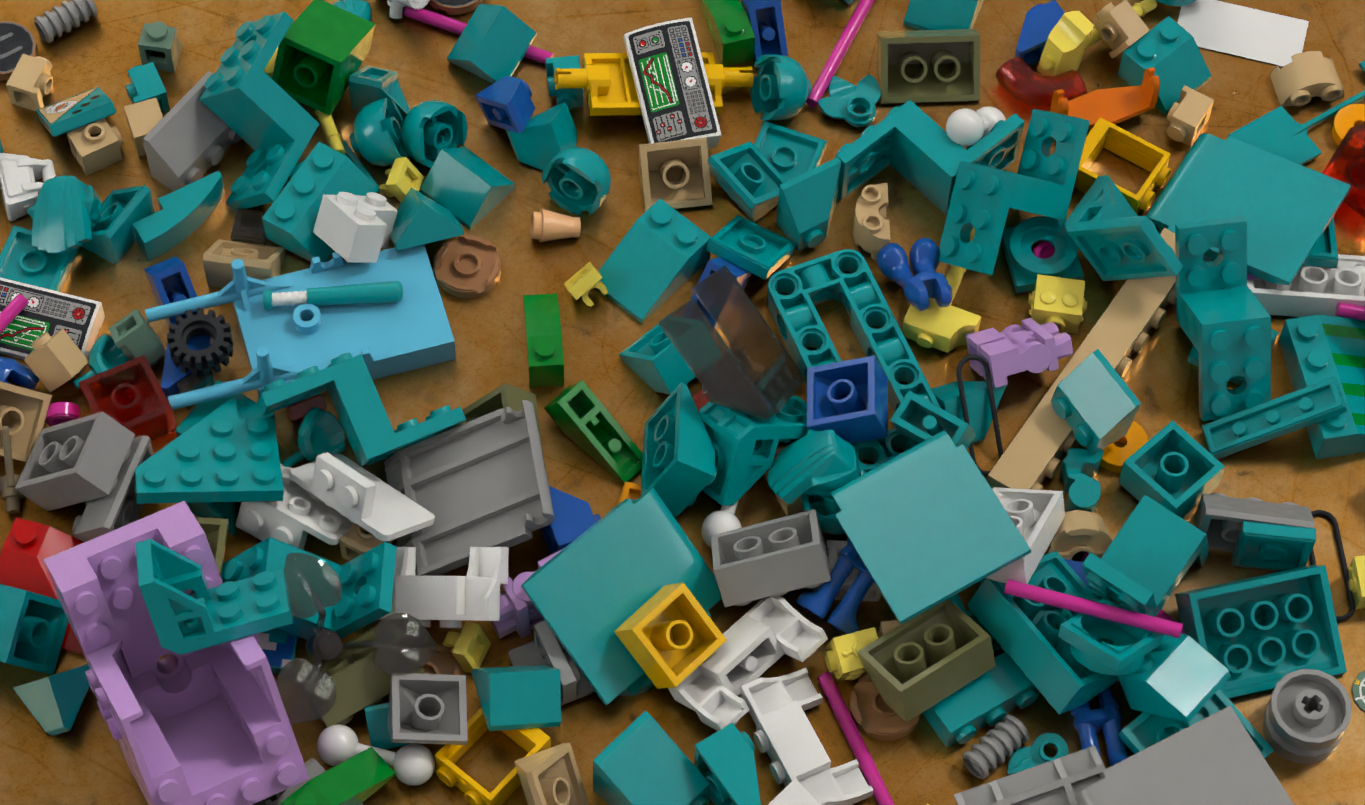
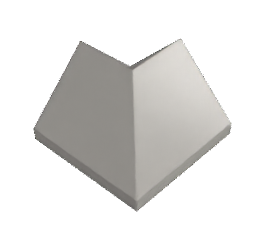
[387,672,468,745]

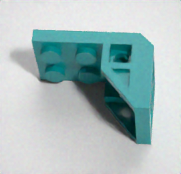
[1064,175,1183,281]
[699,396,808,506]
[135,539,293,655]

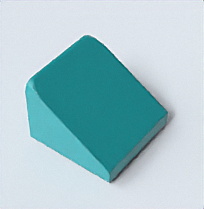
[364,703,408,749]

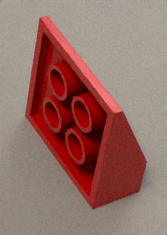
[0,517,85,657]

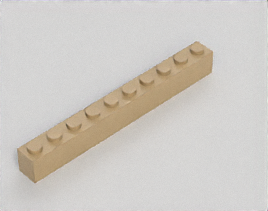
[987,228,1176,490]

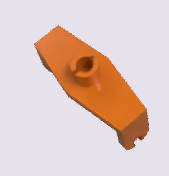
[1050,67,1160,129]

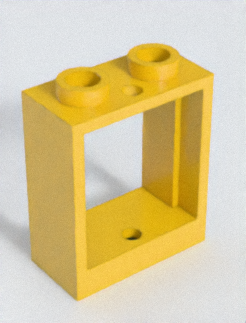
[1074,117,1171,215]
[435,707,551,805]

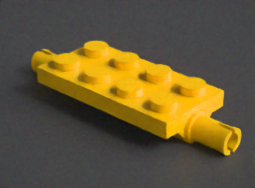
[554,52,754,116]

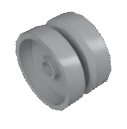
[1262,669,1352,764]

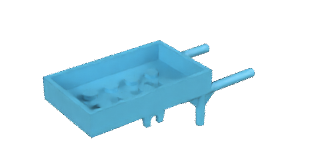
[145,244,456,410]

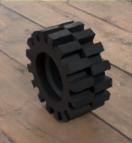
[167,308,233,377]

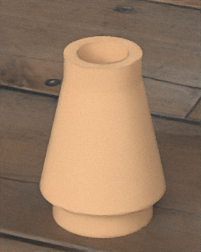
[530,208,581,242]

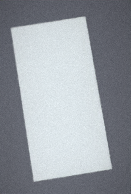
[1177,0,1309,67]

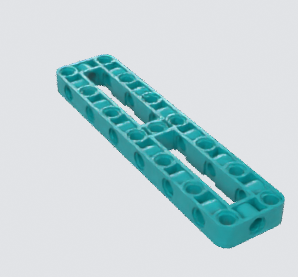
[766,249,1002,652]

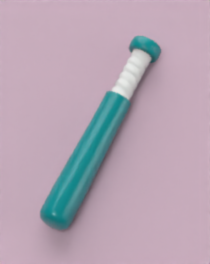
[263,281,403,311]

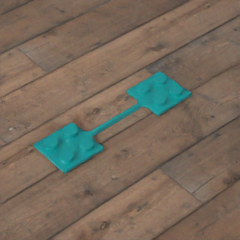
[1228,60,1365,165]

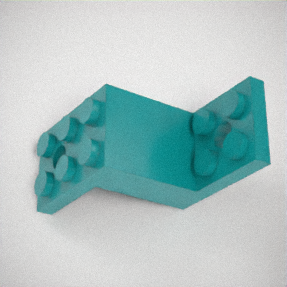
[199,11,320,211]
[835,100,1025,215]
[938,108,1090,275]
[1175,216,1271,421]
[256,352,466,468]
[1082,494,1210,617]
[221,537,397,647]

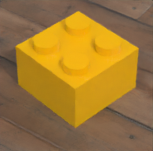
[614,582,727,689]

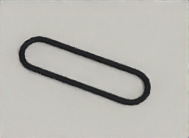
[956,355,1003,476]
[1309,510,1355,622]

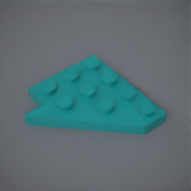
[134,399,284,504]

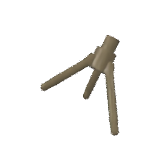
[0,426,24,514]

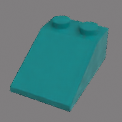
[596,199,711,323]
[640,382,717,517]
[694,723,761,805]

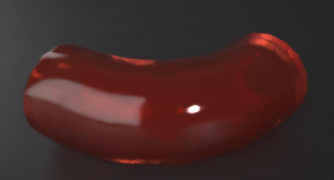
[995,57,1087,108]

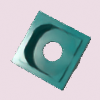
[1001,216,1084,293]
[1058,597,1164,675]

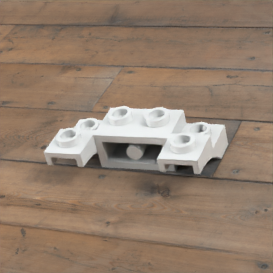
[380,547,509,628]
[668,596,828,731]
[740,667,873,805]

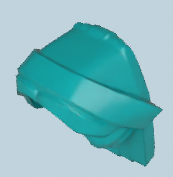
[27,175,102,255]
[767,429,860,505]

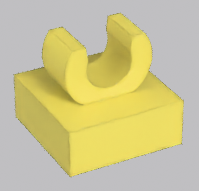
[379,157,424,202]
[564,262,608,307]
[443,622,491,673]

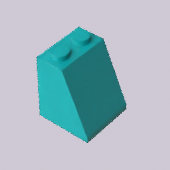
[0,584,69,675]
[593,711,710,805]

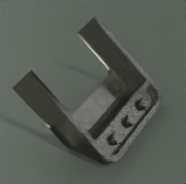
[658,265,803,420]

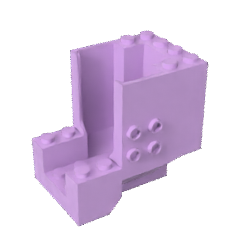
[44,501,310,805]

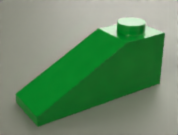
[699,0,755,67]
[523,293,564,388]
[544,380,643,484]
[280,747,396,805]

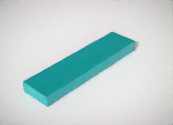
[1202,376,1347,459]

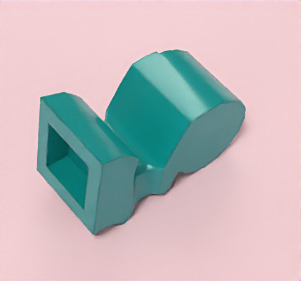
[1059,448,1104,513]

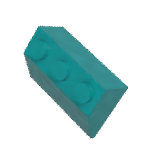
[262,142,379,262]

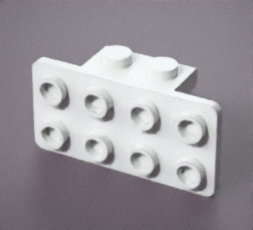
[289,452,435,541]
[235,463,353,550]

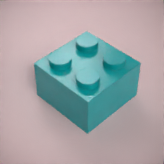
[1118,420,1225,518]

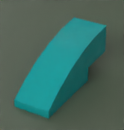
[132,171,225,262]

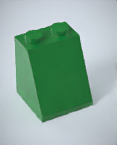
[272,0,376,116]

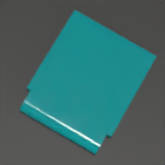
[1145,133,1351,285]
[830,430,1031,624]
[521,487,722,705]

